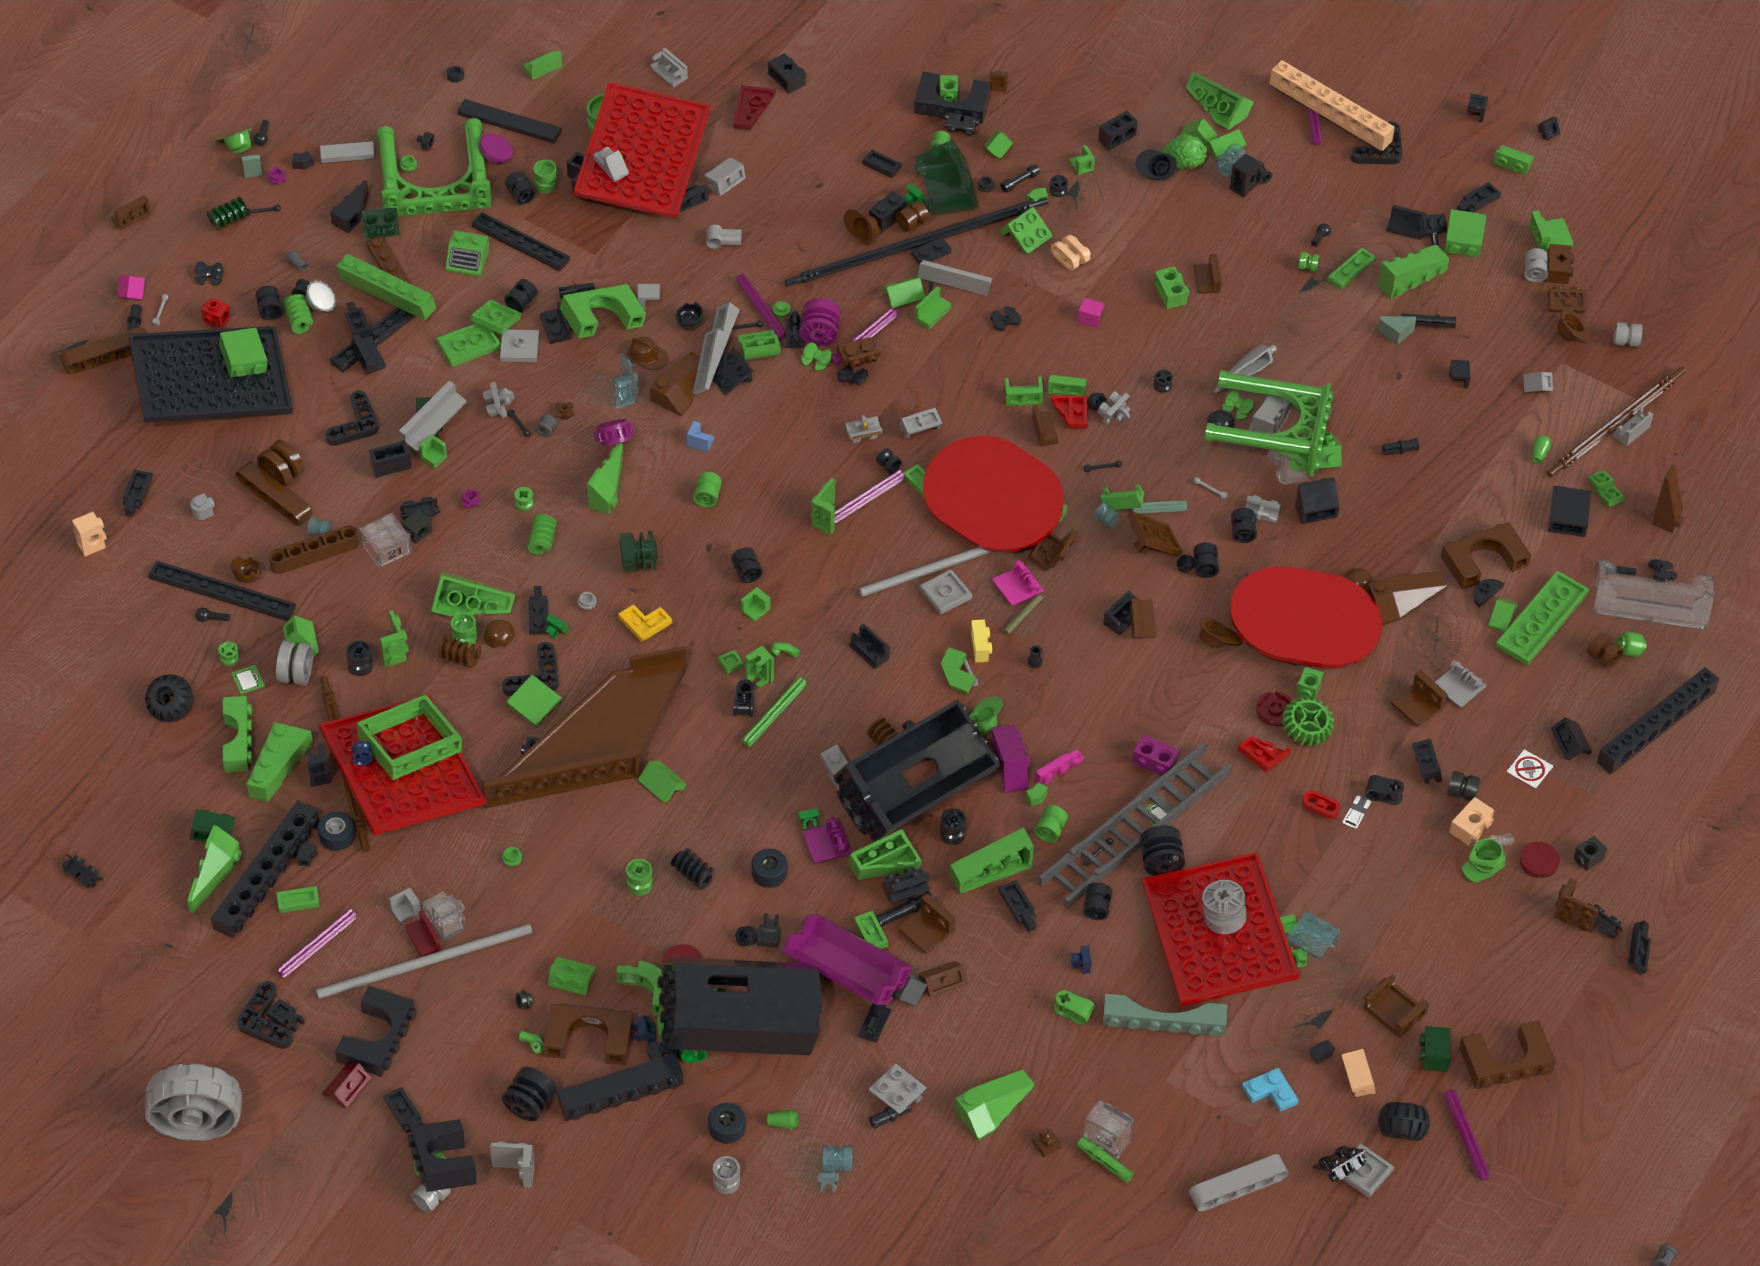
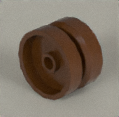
[257,440,305,487]

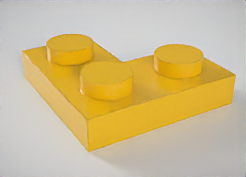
[618,604,672,642]

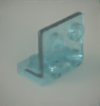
[613,353,639,409]
[1287,910,1341,959]

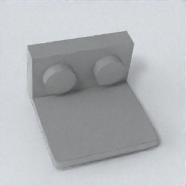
[490,1141,535,1188]

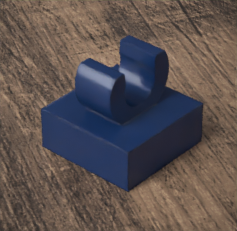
[1071,945,1091,974]
[632,1015,656,1043]

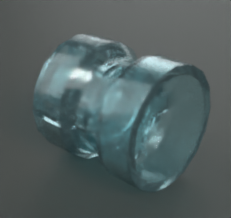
[1094,503,1120,529]
[307,516,332,536]

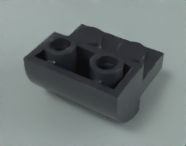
[881,867,931,903]

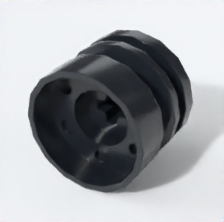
[1139,825,1185,876]
[502,1066,557,1122]

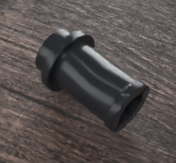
[1027,645,1043,668]

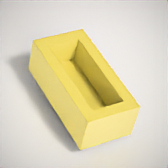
[971,619,992,663]

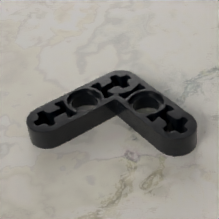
[1350,121,1402,165]
[325,391,378,446]
[502,642,558,696]
[237,981,293,1049]

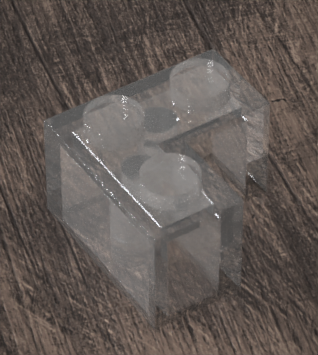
[1268,450,1307,485]
[422,891,466,941]

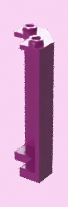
[782,914,912,1005]

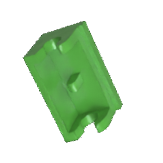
[1101,484,1144,511]
[745,646,774,688]

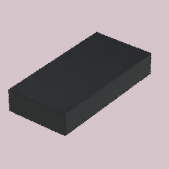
[862,149,902,178]

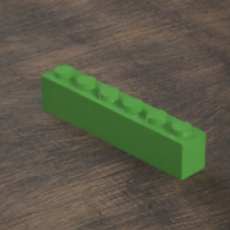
[336,254,436,320]

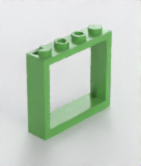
[357,694,462,780]

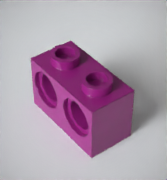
[1132,735,1179,776]

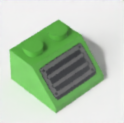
[445,230,490,277]

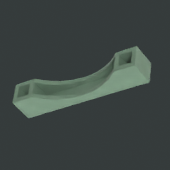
[1103,994,1228,1037]

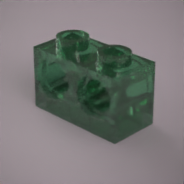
[361,208,400,239]

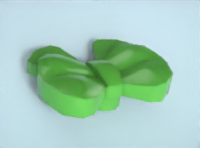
[801,343,832,371]
[1223,391,1254,420]

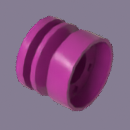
[800,298,840,346]

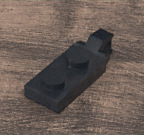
[1457,182,1501,213]
[344,301,372,338]
[123,470,153,517]
[529,586,549,635]
[998,880,1036,932]
[1628,920,1651,975]
[383,1087,423,1133]

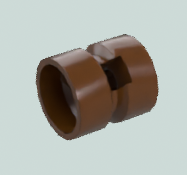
[896,201,929,232]
[1587,633,1624,669]

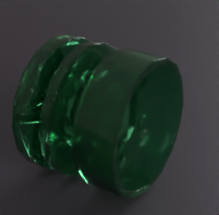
[620,531,658,573]

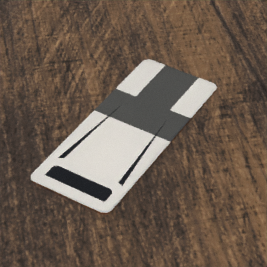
[1342,796,1371,829]

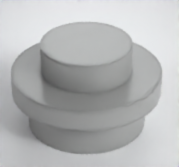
[578,592,597,610]

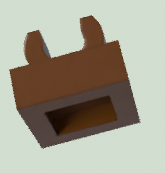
[990,71,1008,91]
[1032,1129,1061,1157]

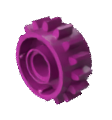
[593,419,635,446]

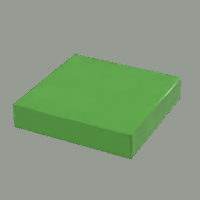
[471,299,521,335]
[507,675,562,728]

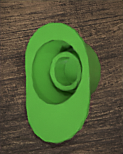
[213,129,252,153]
[969,696,1003,737]

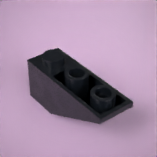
[330,180,368,233]

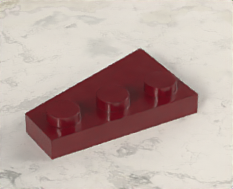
[733,85,776,130]

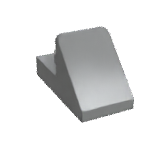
[593,147,629,183]

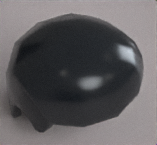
[675,302,703,330]
[1207,410,1235,428]

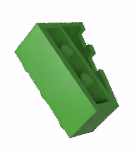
[848,829,922,880]

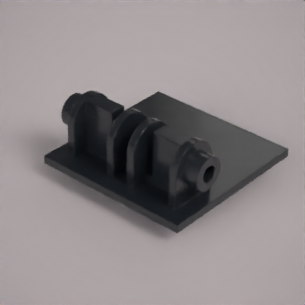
[713,347,754,395]
[1312,1146,1367,1182]

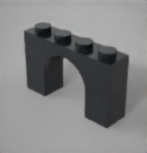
[914,71,991,124]
[335,986,417,1077]
[407,1119,477,1192]

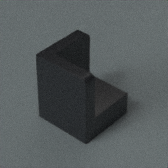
[1467,93,1488,123]
[1449,360,1470,388]

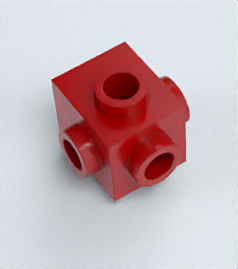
[201,297,231,329]

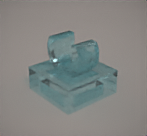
[818,1173,839,1192]

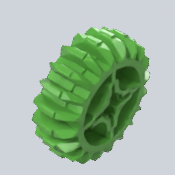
[1282,696,1334,748]

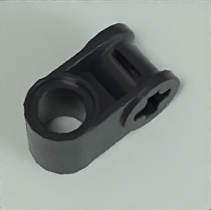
[733,679,754,717]
[1365,775,1404,805]

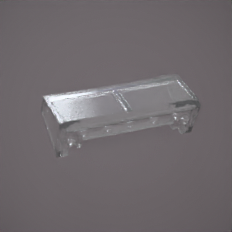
[1593,560,1714,630]

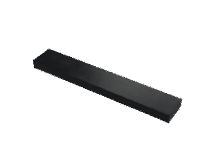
[458,99,561,143]
[471,212,570,272]
[330,307,416,372]

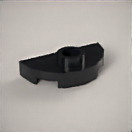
[1473,579,1505,608]

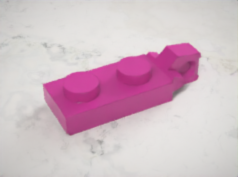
[1034,749,1085,784]

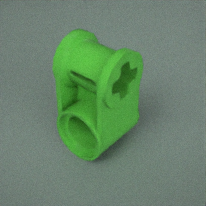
[1054,990,1095,1025]

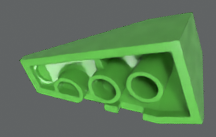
[1186,72,1254,130]
[187,825,242,913]
[955,1069,1035,1141]

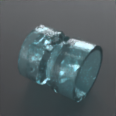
[1216,144,1248,177]
[823,1145,853,1173]

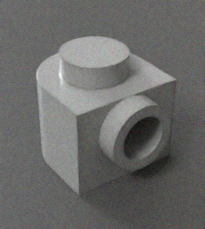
[190,493,215,520]

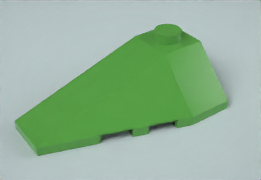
[587,443,623,515]
[431,572,515,616]

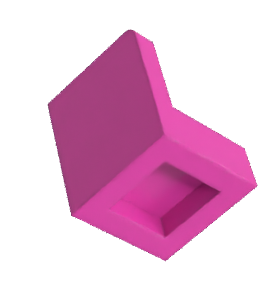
[118,275,145,299]
[1078,298,1105,328]

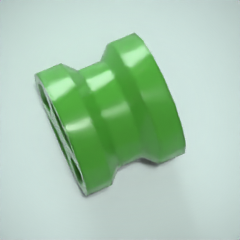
[514,487,534,511]
[218,641,239,666]

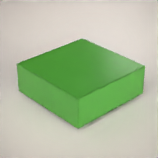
[718,650,744,675]

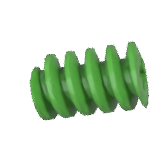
[283,294,313,334]
[527,513,557,555]

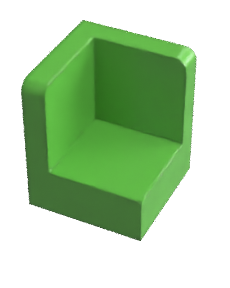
[984,129,1013,159]
[1069,145,1095,175]
[419,434,447,469]
[741,587,770,621]

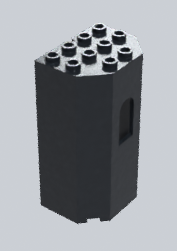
[834,699,1000,842]
[657,957,822,1055]

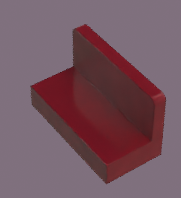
[405,910,440,957]
[322,1063,372,1108]

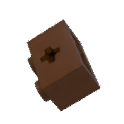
[1546,244,1574,284]

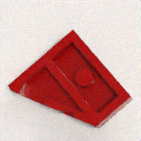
[1051,395,1087,429]
[1237,736,1291,773]

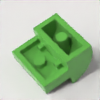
[738,330,780,361]

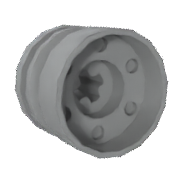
[1202,880,1246,934]

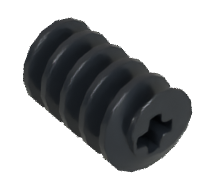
[670,848,714,890]

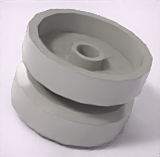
[276,640,313,686]

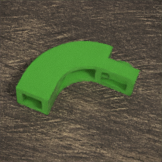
[616,961,664,1016]

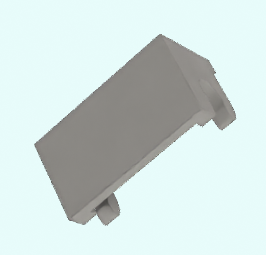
[651,48,688,88]
[705,157,746,196]
[1613,407,1654,446]
[899,408,942,439]

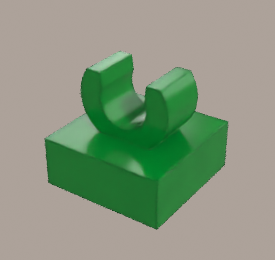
[904,183,926,205]
[546,614,570,639]
[796,808,819,829]

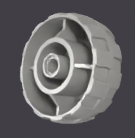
[145,1063,242,1141]

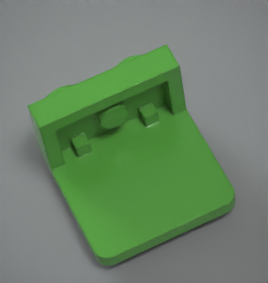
[1300,432,1342,470]
[380,610,409,667]

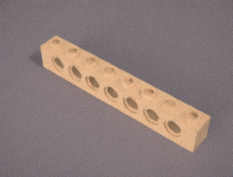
[1270,60,1395,151]

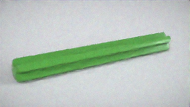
[742,677,806,747]

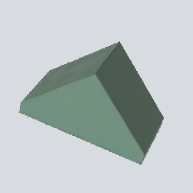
[241,154,263,178]
[1378,316,1416,345]

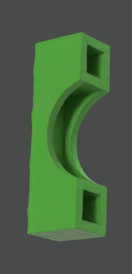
[223,696,252,773]

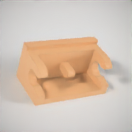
[1342,1049,1376,1097]

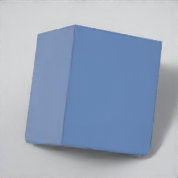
[687,421,714,452]

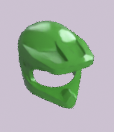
[1462,838,1506,883]

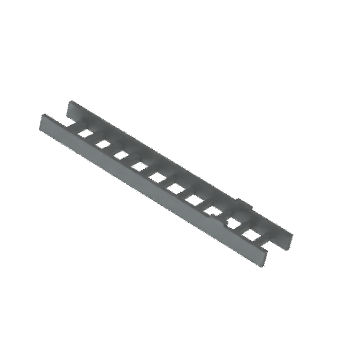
[1039,742,1232,909]

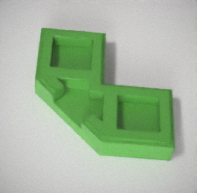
[941,647,976,694]

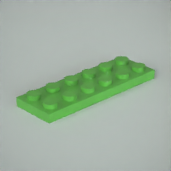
[1495,571,1589,666]

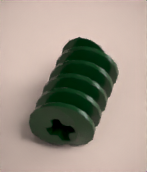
[206,196,247,230]

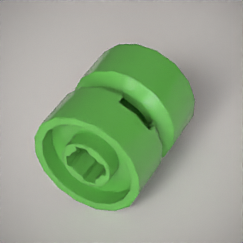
[533,160,557,193]
[693,472,722,508]
[451,613,477,648]
[1034,805,1068,843]
[626,859,653,896]

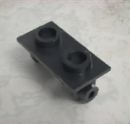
[942,112,980,135]
[786,311,804,347]
[400,497,440,520]
[62,854,104,888]
[1588,902,1623,939]
[858,1003,891,1043]

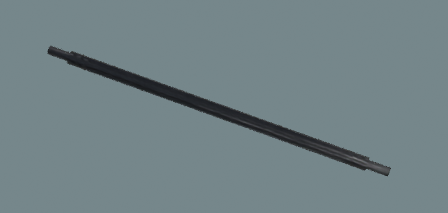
[784,198,1048,287]

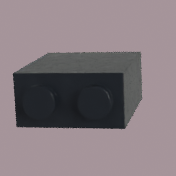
[1548,486,1591,537]

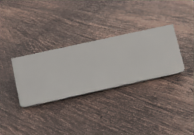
[918,260,992,296]
[399,380,466,451]

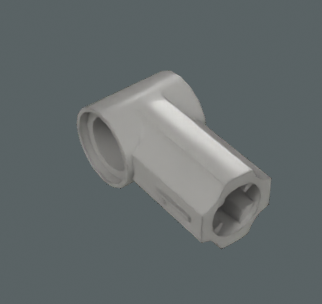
[706,225,742,249]

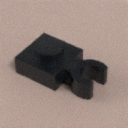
[757,913,780,948]
[266,999,304,1032]

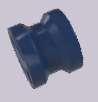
[352,741,372,766]

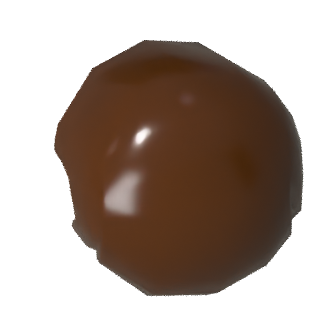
[231,556,262,583]
[1344,568,1372,594]
[483,619,515,648]

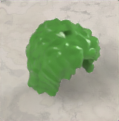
[1161,135,1207,171]

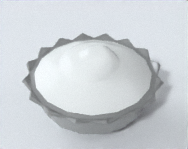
[306,280,337,312]

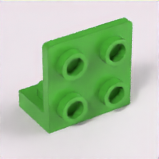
[999,207,1053,254]
[1529,210,1573,251]
[810,478,835,535]

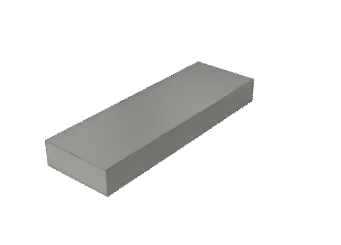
[320,141,375,163]

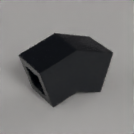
[292,151,314,170]
[297,841,317,867]
[1309,1040,1335,1064]

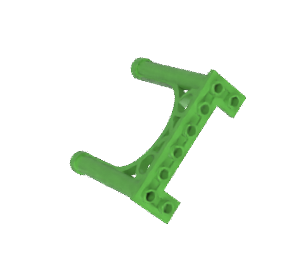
[376,118,492,217]
[1205,370,1334,477]

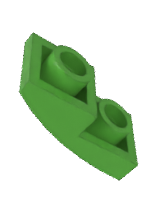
[1588,470,1624,508]

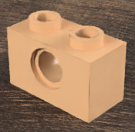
[72,512,107,556]
[1449,797,1494,846]

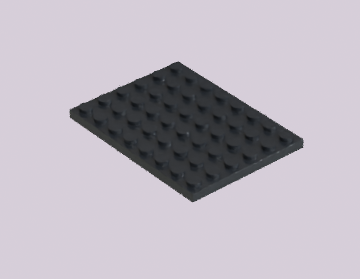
[128,326,293,422]

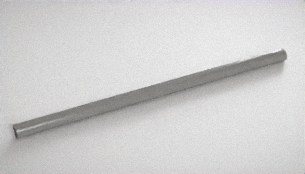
[859,547,991,597]
[316,924,532,999]

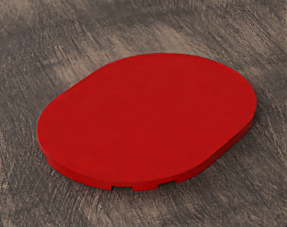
[923,436,1064,553]
[1230,566,1382,668]

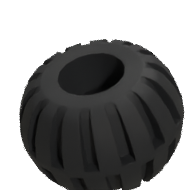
[145,674,194,722]
[1378,1102,1430,1141]

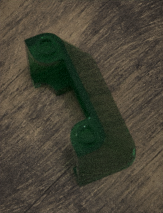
[914,139,979,215]

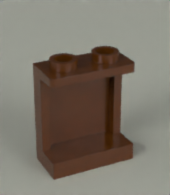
[1363,975,1429,1038]

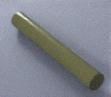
[1003,594,1043,636]

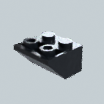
[1295,477,1339,525]

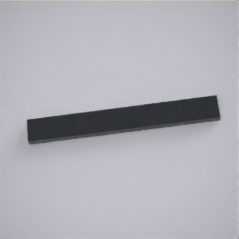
[148,561,296,622]

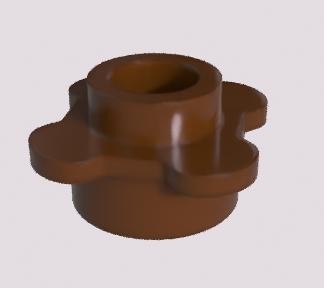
[555,402,574,420]

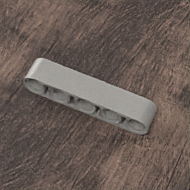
[1188,1154,1289,1212]

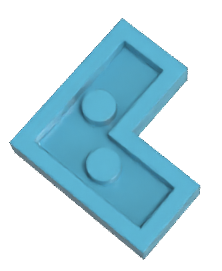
[1242,1068,1299,1112]

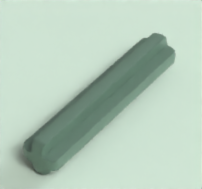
[1132,500,1187,514]

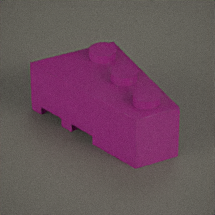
[992,724,1030,793]

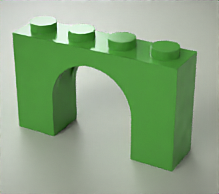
[560,284,646,338]

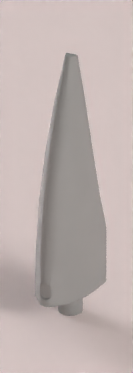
[1214,345,1277,393]

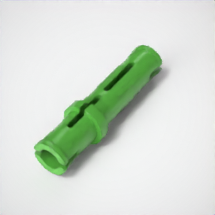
[1077,1136,1134,1183]

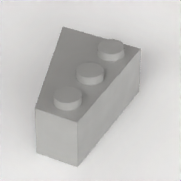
[1249,395,1293,433]

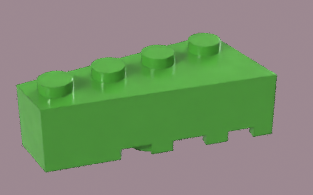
[1378,245,1450,299]
[247,722,314,802]
[950,827,1034,894]

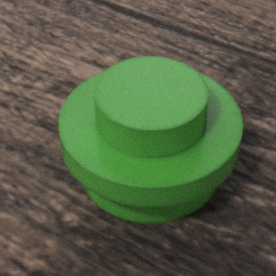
[400,155,417,172]
[773,301,791,318]
[502,847,522,866]

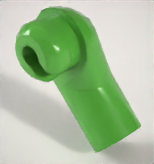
[770,642,800,658]
[519,1031,544,1054]

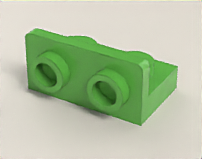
[1493,145,1534,175]
[548,957,596,995]

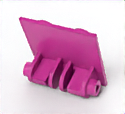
[992,560,1044,606]

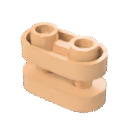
[1051,234,1091,271]

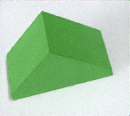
[1180,118,1218,148]
[1488,597,1518,632]

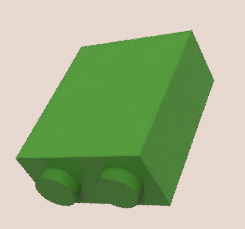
[1444,209,1486,258]
[219,328,268,378]

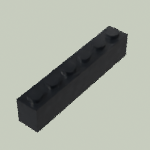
[557,1054,684,1121]

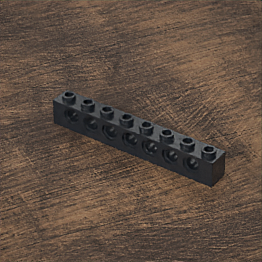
[1597,667,1720,774]
[211,800,320,938]

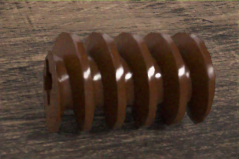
[438,634,481,668]
[867,718,899,746]

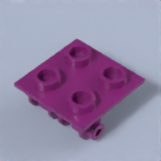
[802,817,852,864]

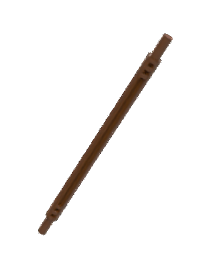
[1546,367,1686,477]
[320,676,370,852]

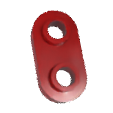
[1302,790,1340,819]

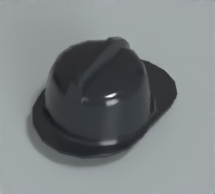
[1135,149,1176,180]

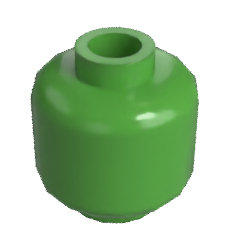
[1616,632,1647,657]

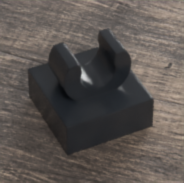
[1537,116,1560,140]

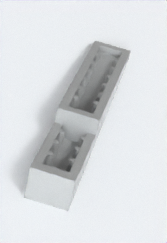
[693,302,740,395]

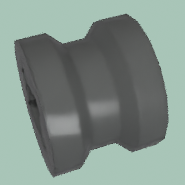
[535,414,558,437]

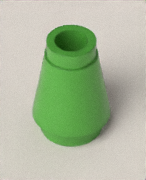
[1531,435,1552,464]
[767,1109,799,1130]

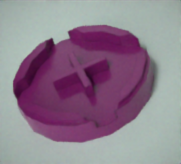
[478,133,513,164]

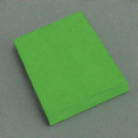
[436,323,501,367]

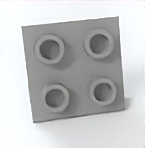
[1435,661,1487,708]
[869,1064,927,1114]

